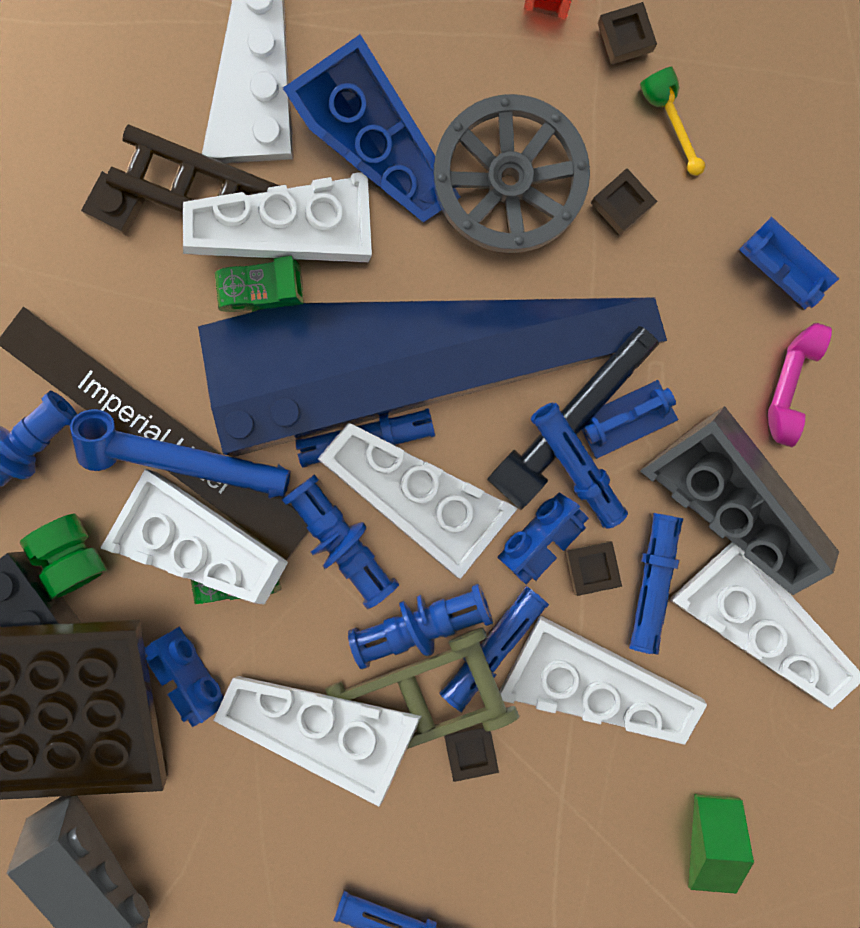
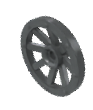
[433,94,590,253]

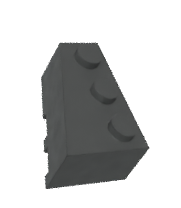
[6,796,150,928]

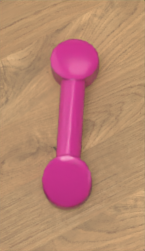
[768,323,832,448]

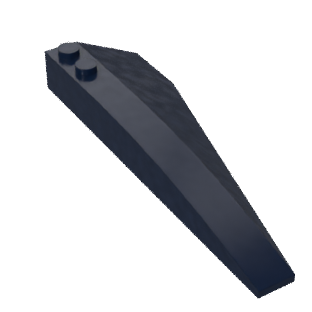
[198,297,667,457]

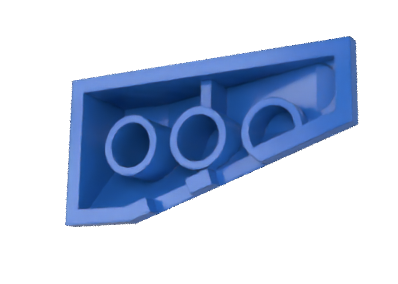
[283,34,461,222]

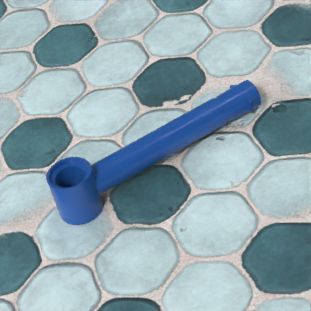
[70,409,291,498]

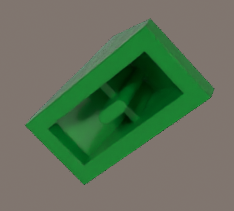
[688,794,754,894]

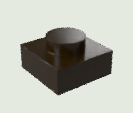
[597,2,657,65]
[591,168,657,236]
[81,171,145,236]
[565,541,622,596]
[444,724,499,782]

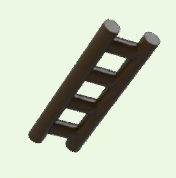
[106,124,280,214]

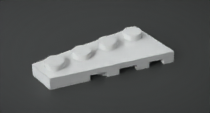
[202,0,293,163]
[183,172,372,262]
[318,423,518,579]
[101,469,288,604]
[668,542,860,709]
[499,615,707,745]
[213,676,422,806]

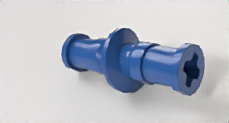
[0,390,77,487]
[282,474,399,609]
[348,584,493,670]

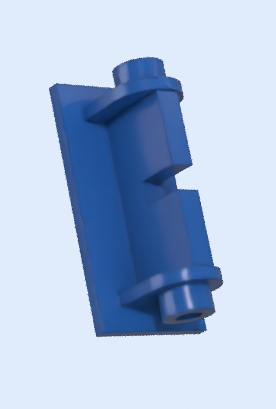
[739,216,839,309]
[582,380,678,459]
[497,492,589,585]
[145,626,224,727]

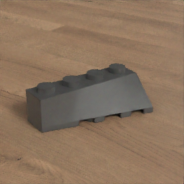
[640,406,839,595]

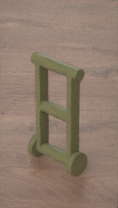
[325,627,520,749]

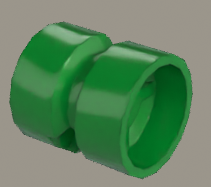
[20,513,107,600]

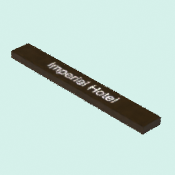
[0,307,309,560]

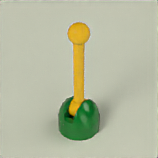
[639,66,705,176]

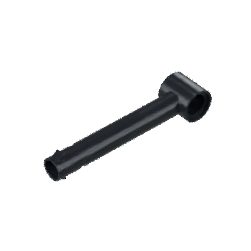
[487,326,659,510]

